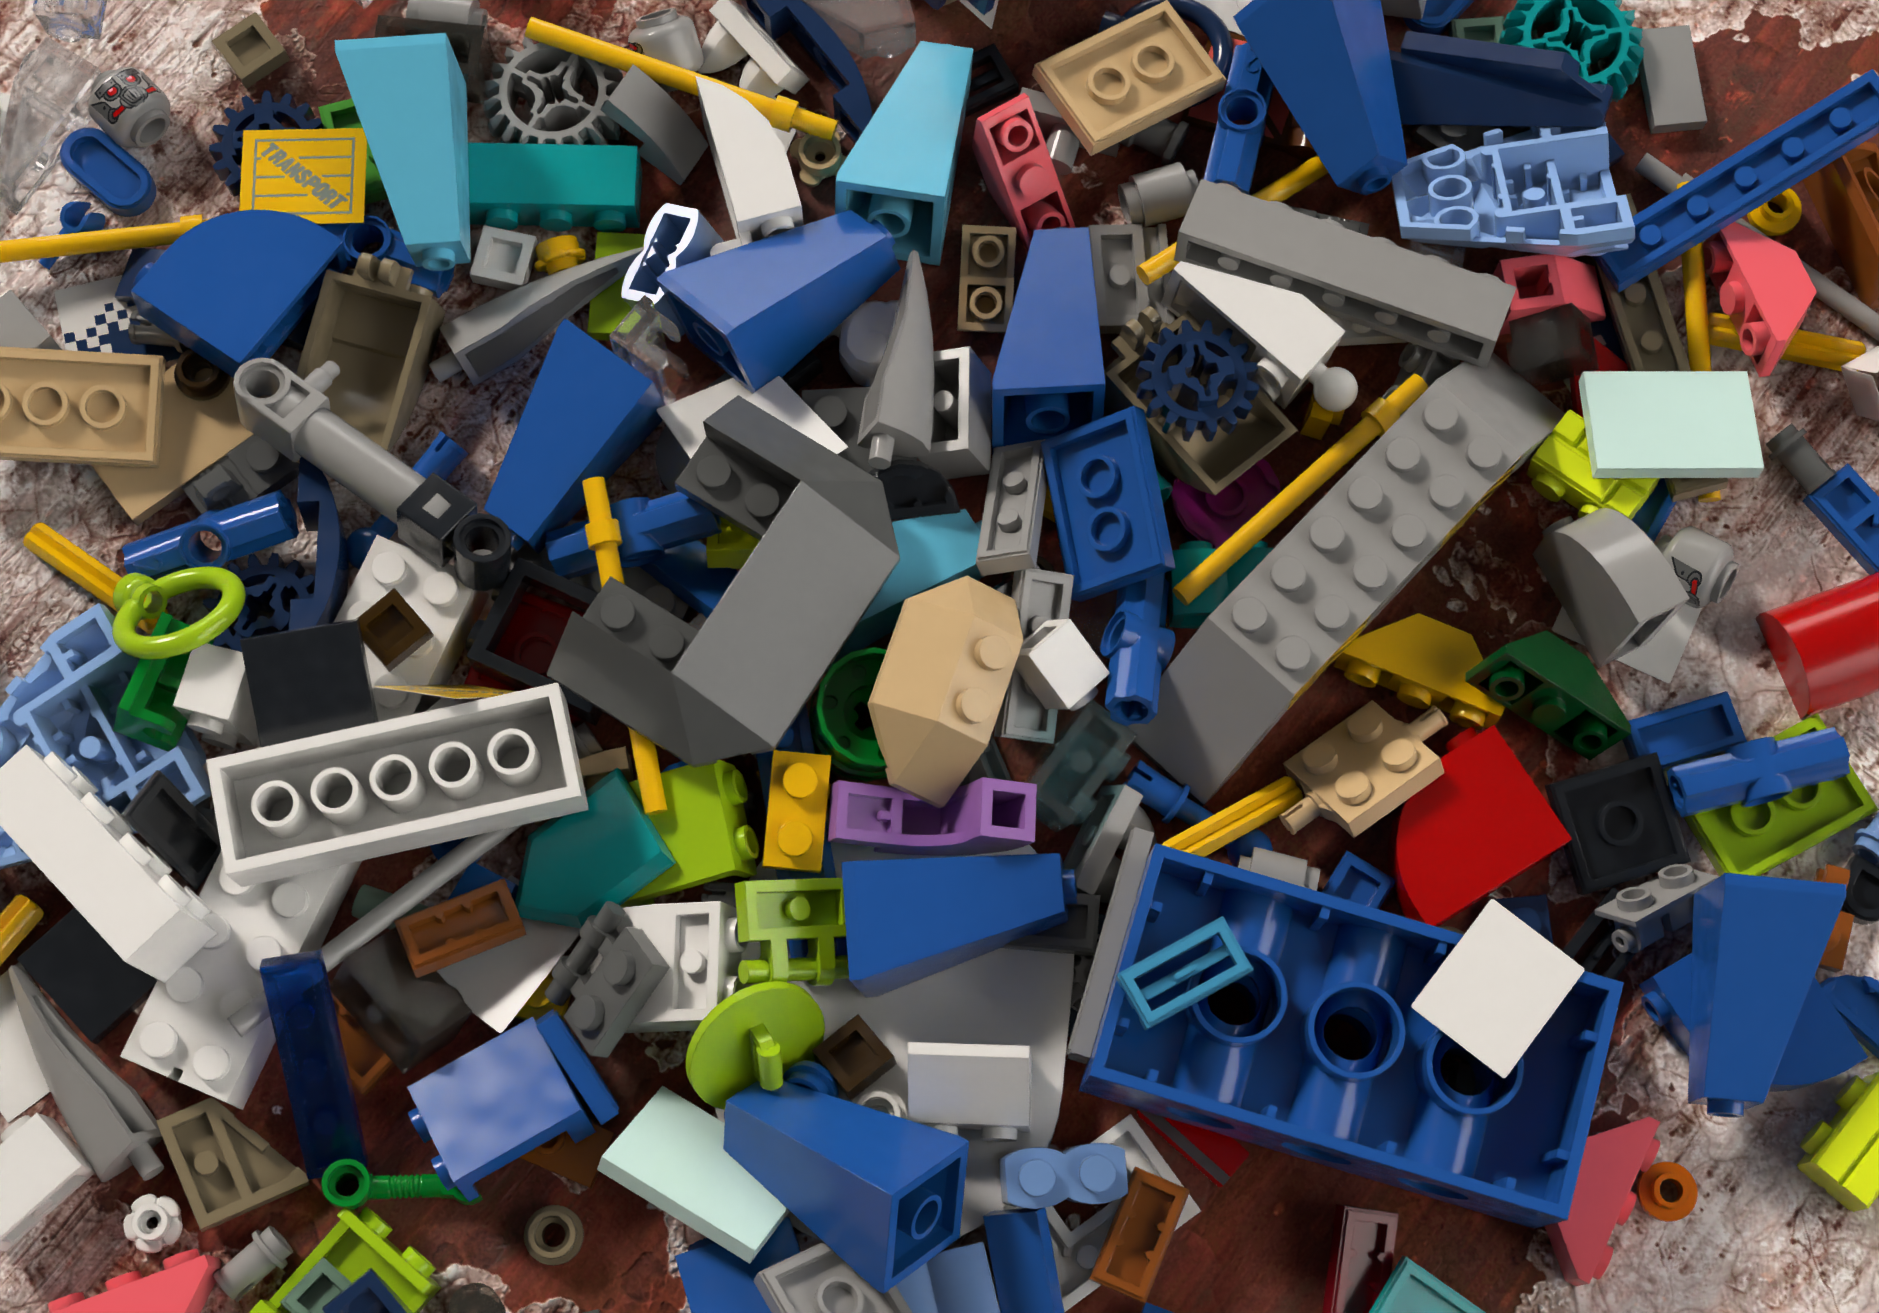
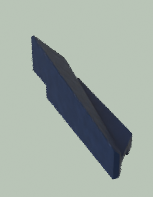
[1389,31,1613,128]

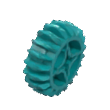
[1498,0,1644,103]

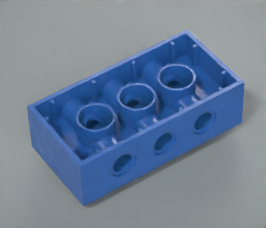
[1079,843,1624,1229]

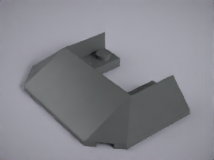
[547,395,900,768]

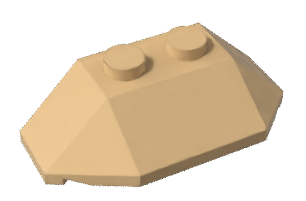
[867,576,1024,808]

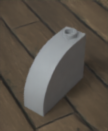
[1533,508,1690,668]

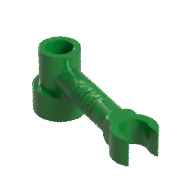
[322,1159,483,1210]

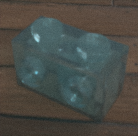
[1024,699,1137,833]

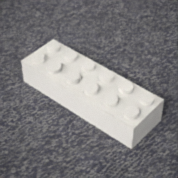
[206,683,589,887]

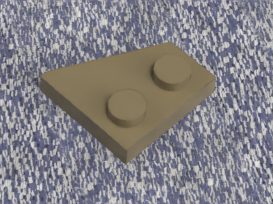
[156,1097,310,1232]

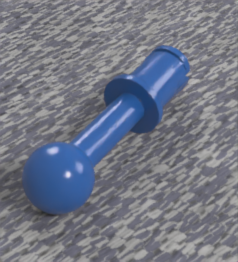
[346,431,469,570]
[1123,760,1273,867]

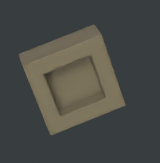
[212,12,290,89]

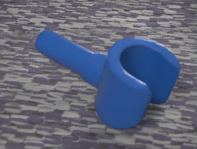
[38,201,105,270]

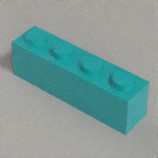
[468,142,642,233]

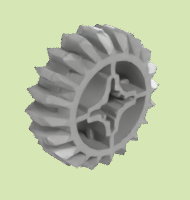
[483,36,623,145]

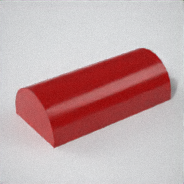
[1755,572,1879,719]

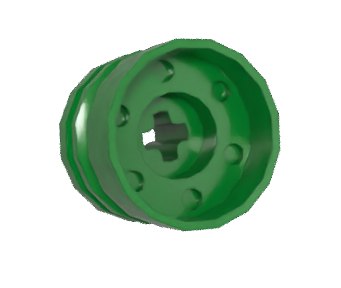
[807,647,888,783]

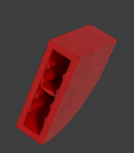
[1387,725,1572,927]

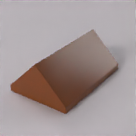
[1802,141,1879,309]

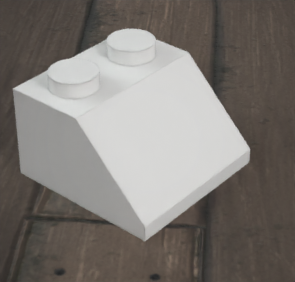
[907,1042,1032,1142]

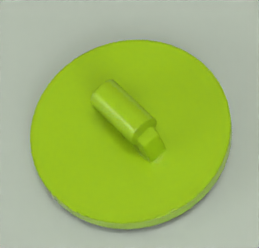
[686,981,825,1110]

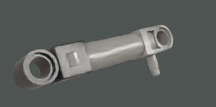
[233,358,511,591]

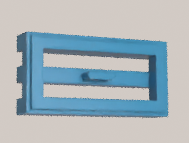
[1115,916,1254,1031]

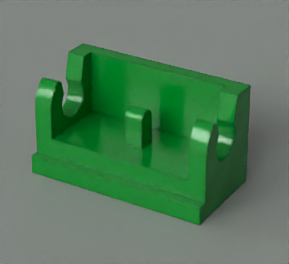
[113,612,215,752]

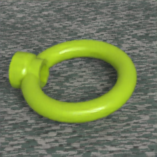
[112,566,246,659]

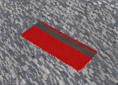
[1137,1109,1249,1187]

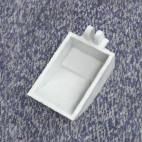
[695,76,804,256]
[589,901,761,1033]

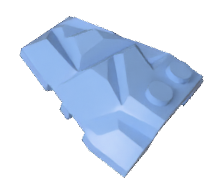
[1391,121,1635,257]
[0,603,211,870]

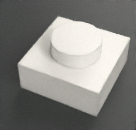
[470,225,538,291]

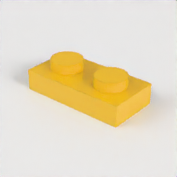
[762,750,831,873]

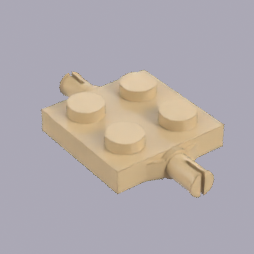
[1279,700,1448,838]

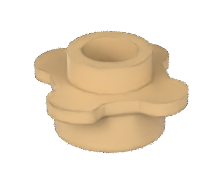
[790,131,847,187]

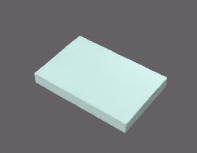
[1578,371,1764,478]
[597,1086,790,1264]

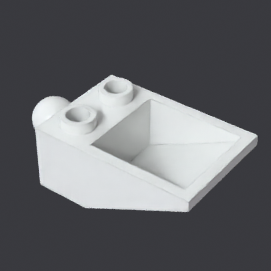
[1161,261,1358,412]

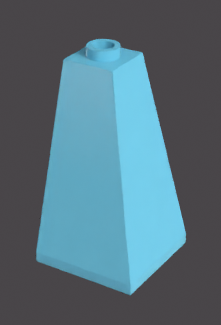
[335,33,471,271]
[835,41,973,266]
[829,509,984,669]

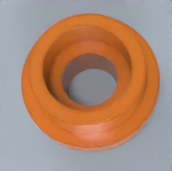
[1637,1162,1698,1222]

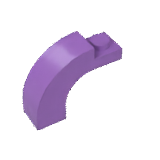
[828,777,1037,856]

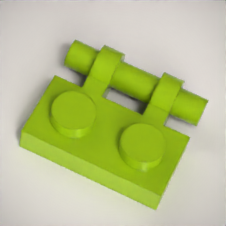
[734,878,849,986]

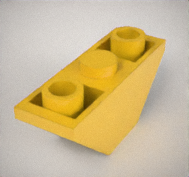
[1334,613,1505,730]

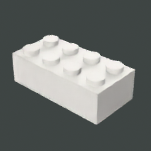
[0,744,217,983]

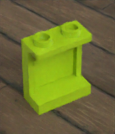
[620,760,759,908]
[249,1206,441,1313]

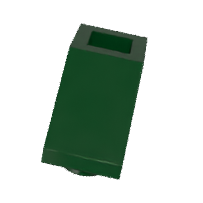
[1465,630,1631,761]

